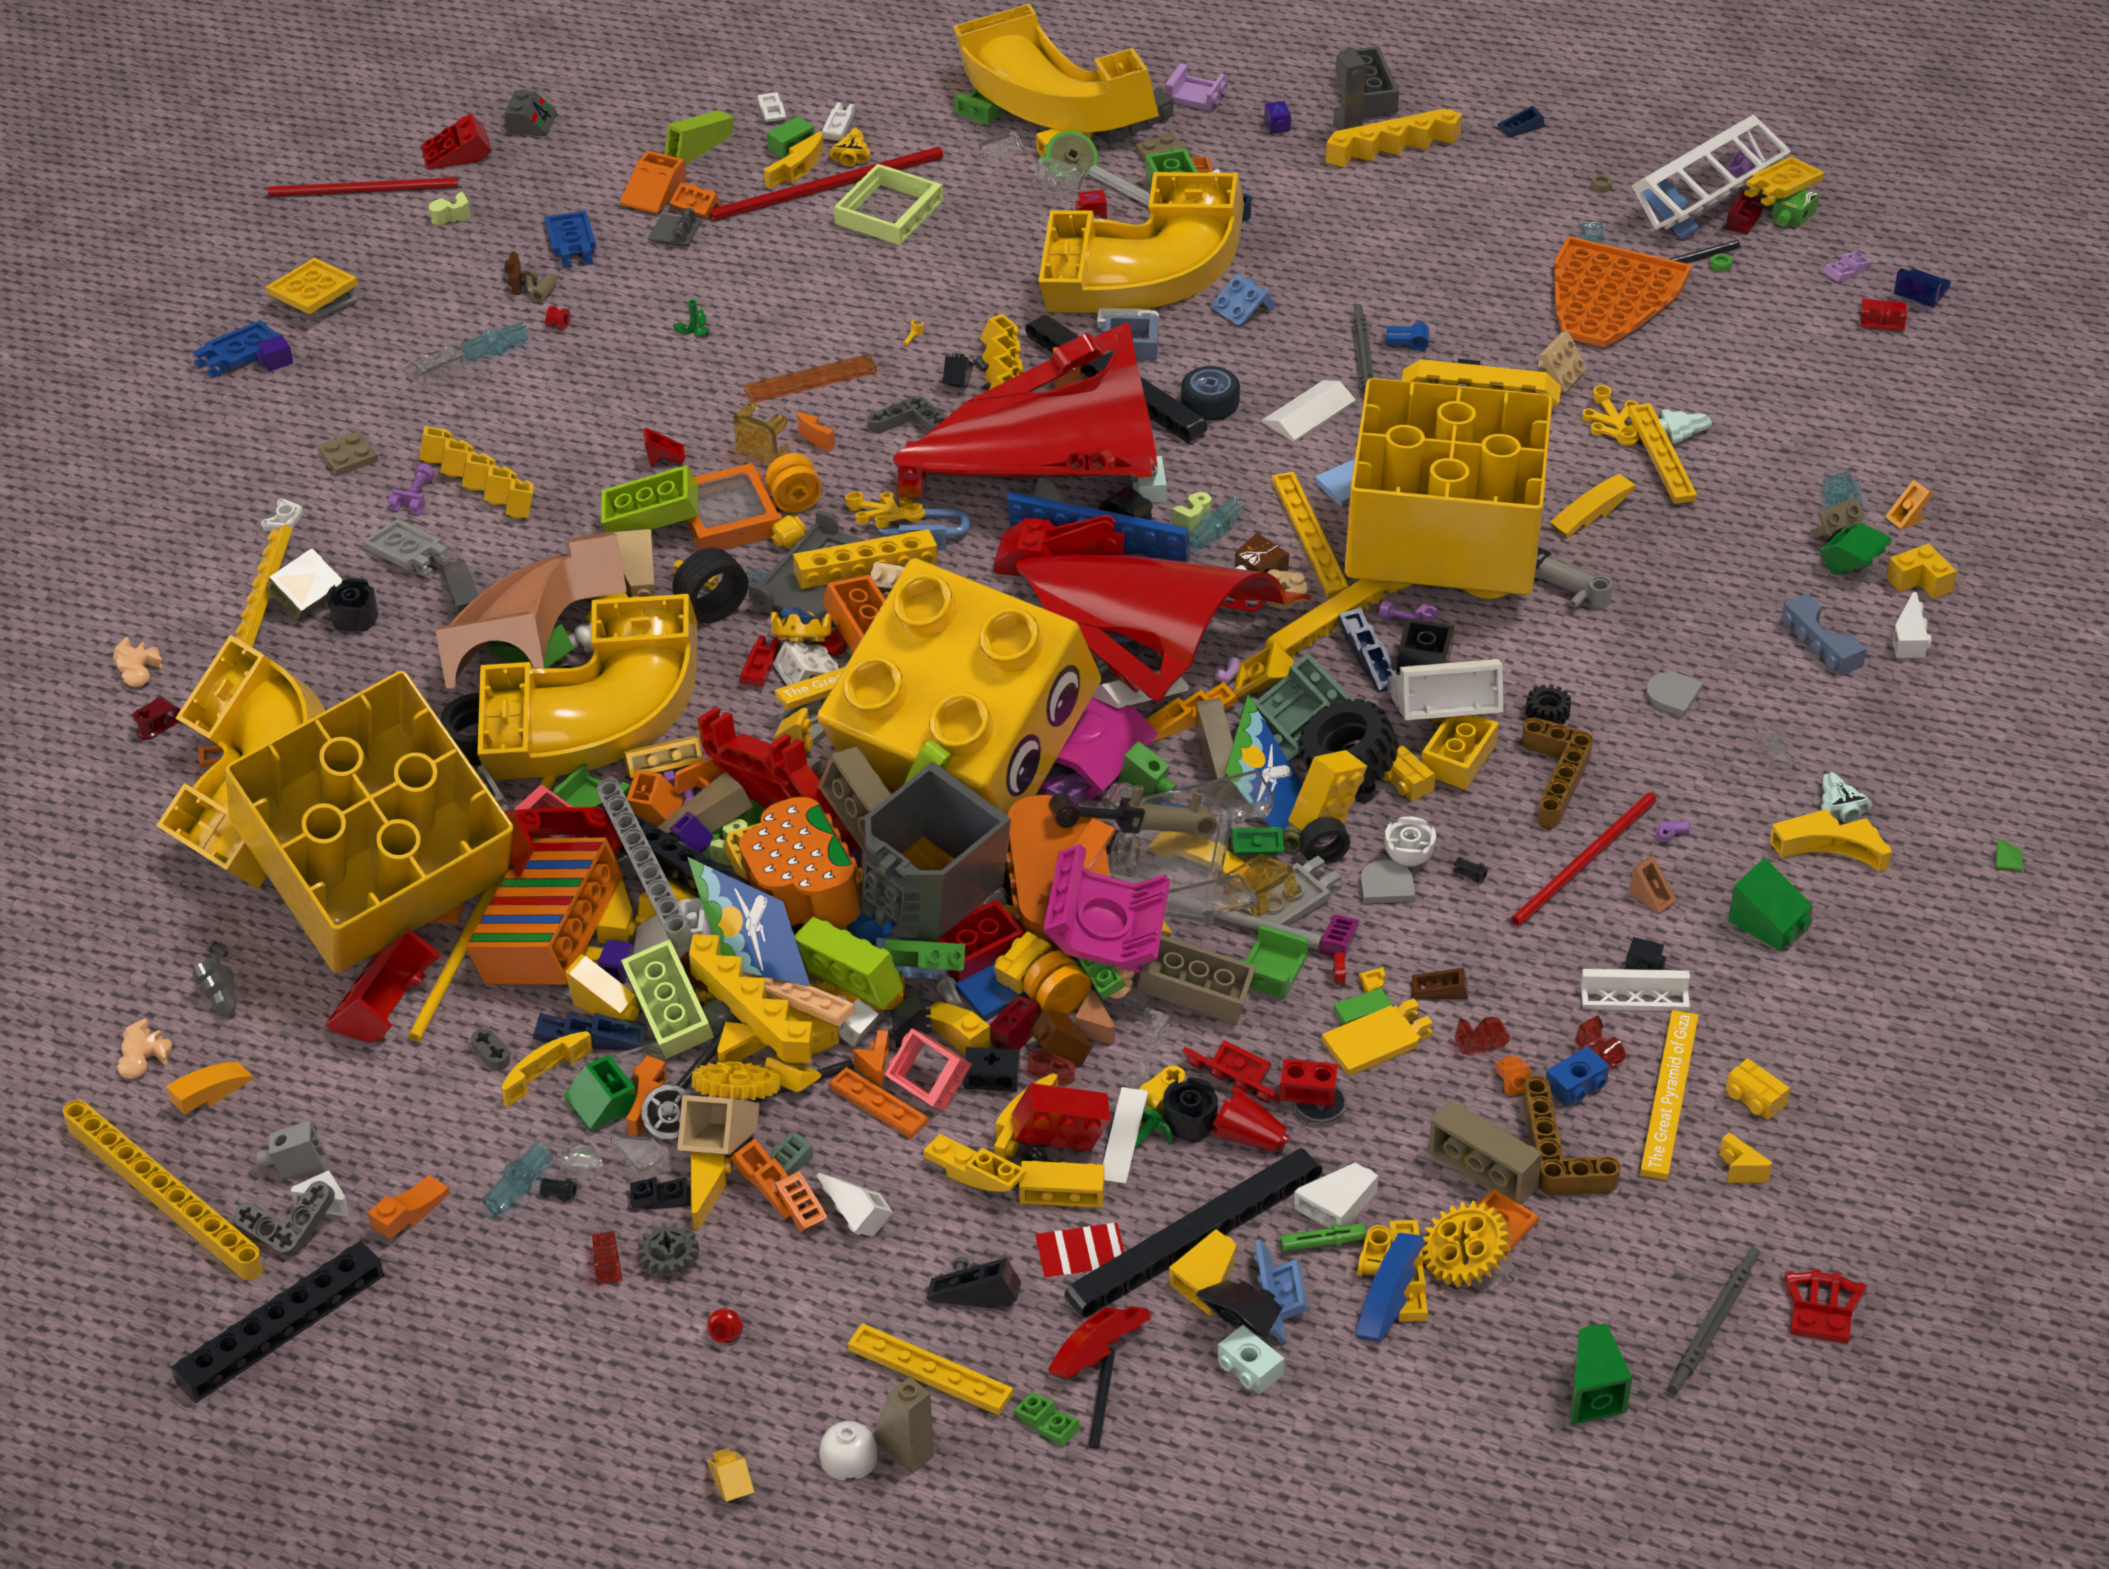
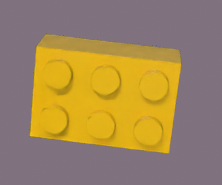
[1421,715,1499,790]
[1288,750,1367,831]

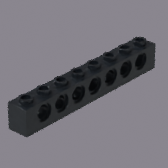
[595,803,751,898]
[171,1240,384,1404]

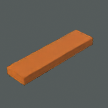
[1040,818,1115,902]
[829,1067,929,1139]

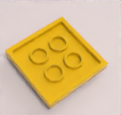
[265,258,358,315]

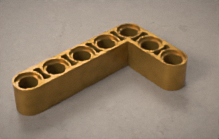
[1521,718,1593,828]
[1523,1075,1621,1195]

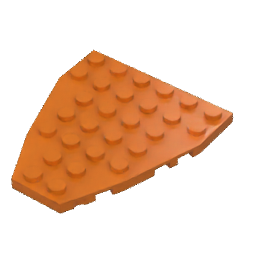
[1554,236,1692,348]

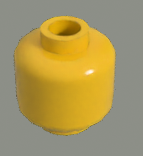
[771,515,807,550]

